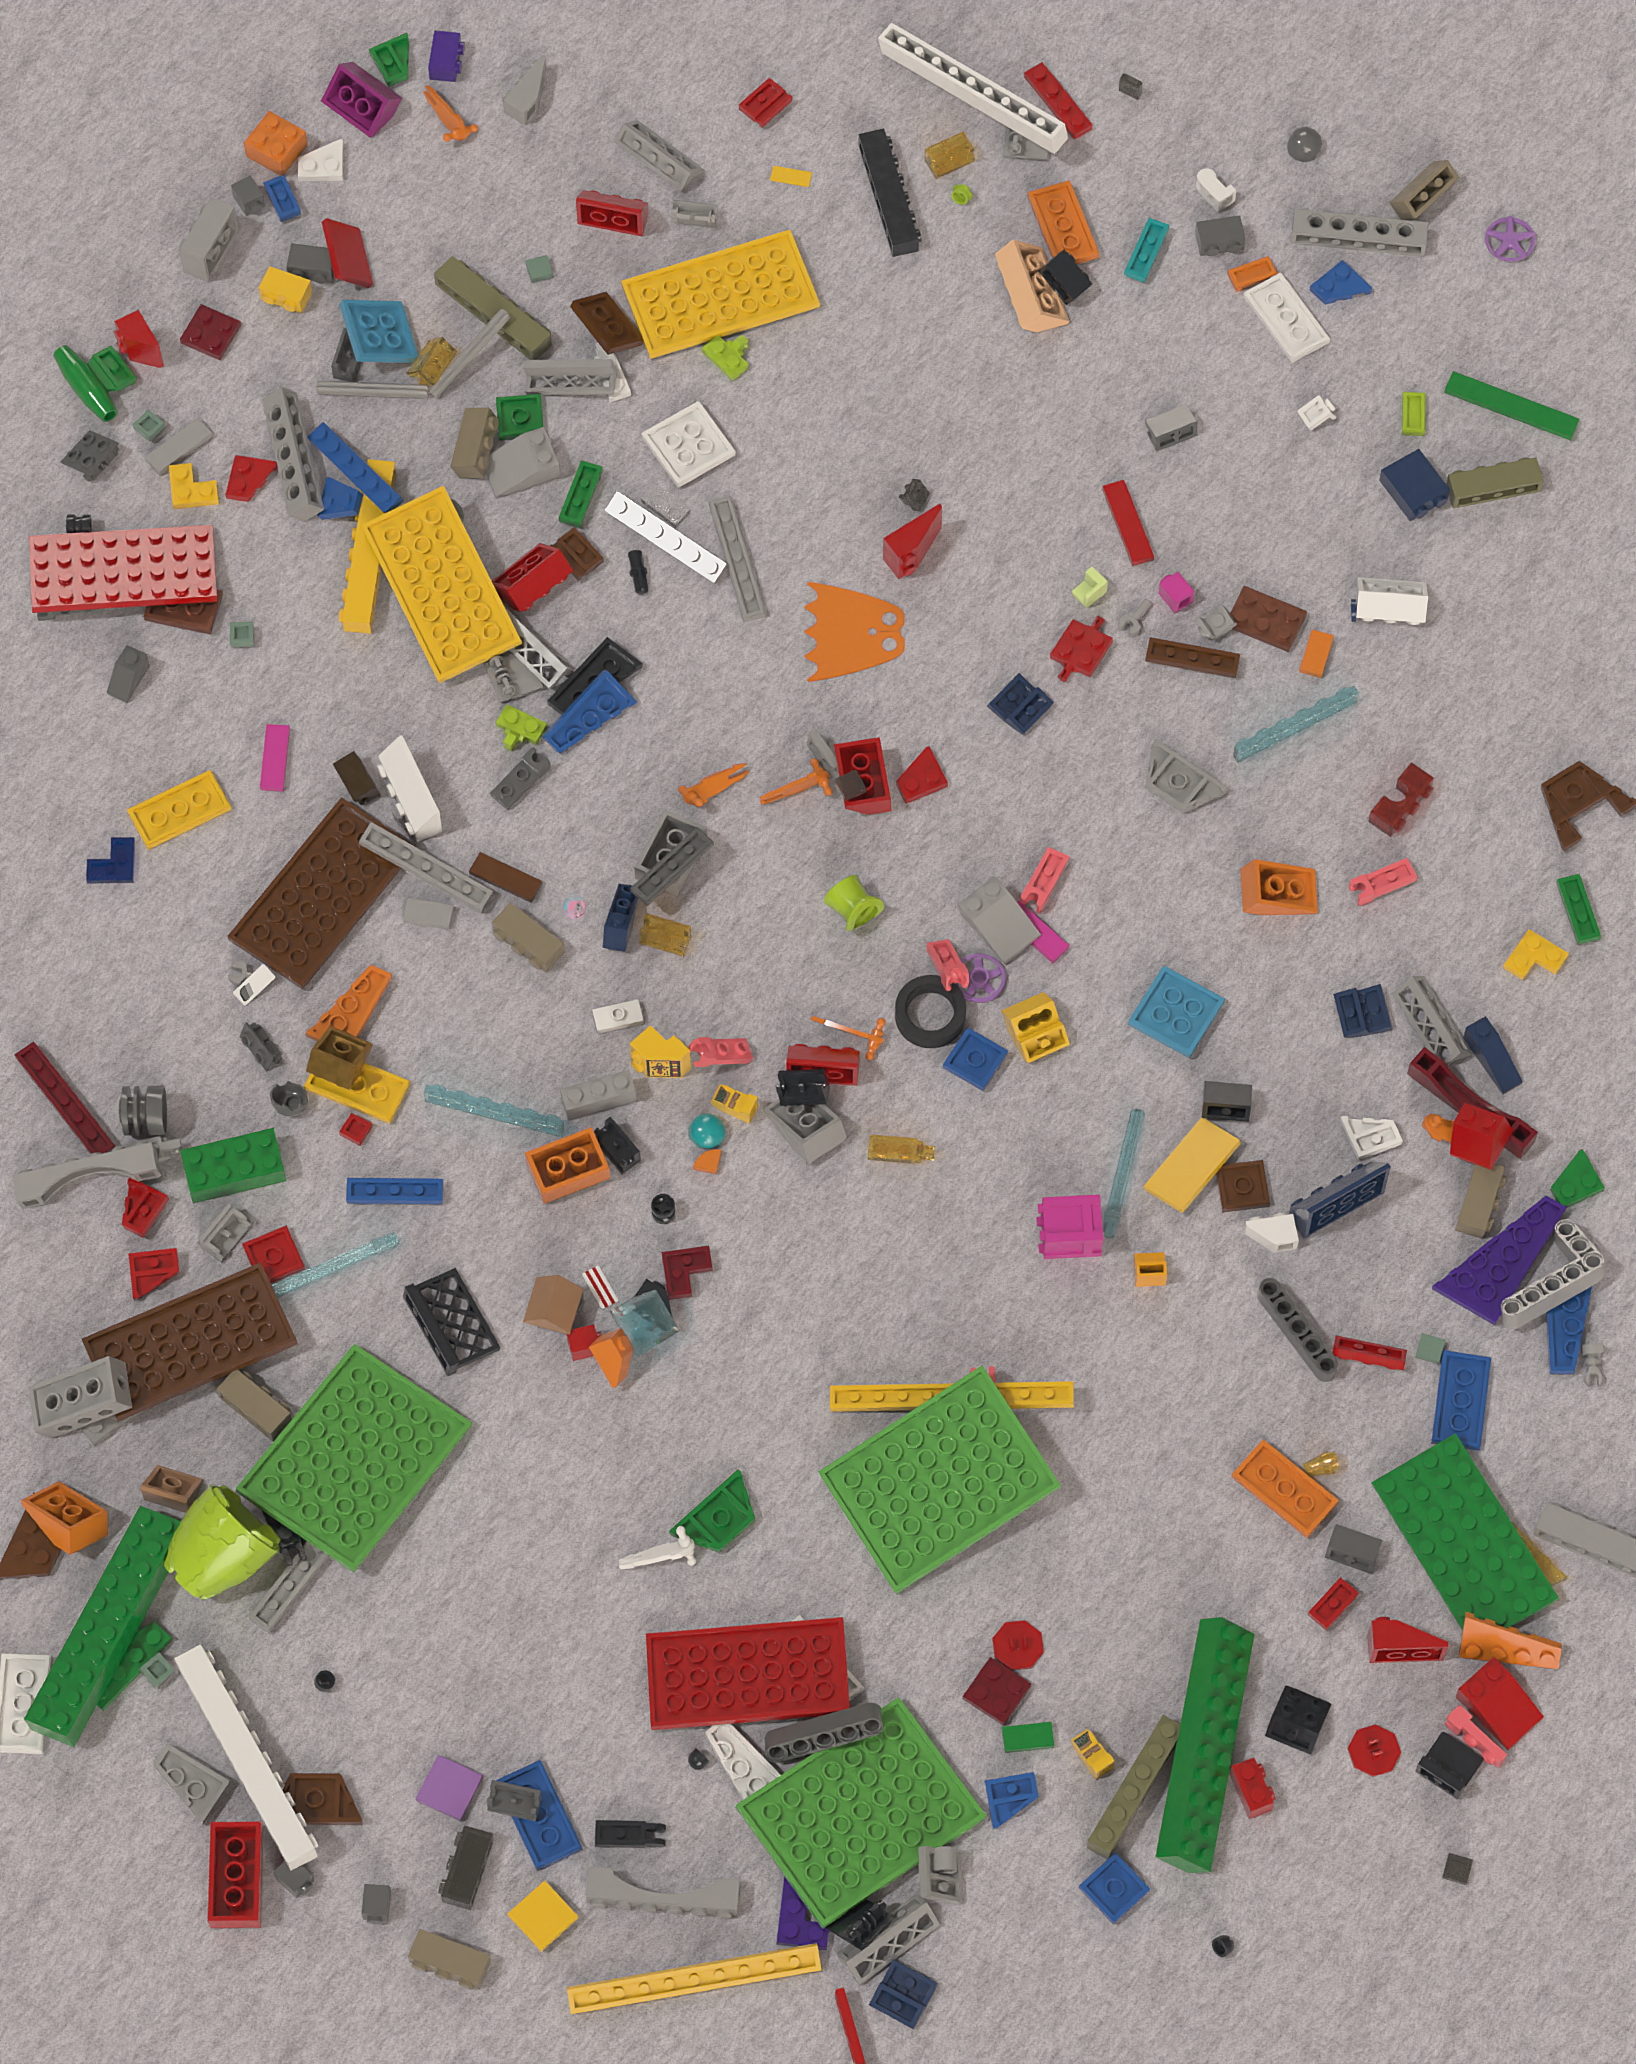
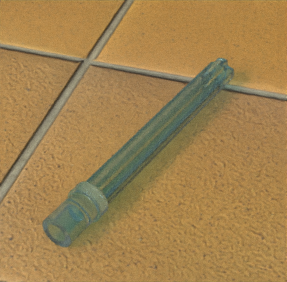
[1102,1108,1145,1238]
[272,1231,400,1298]

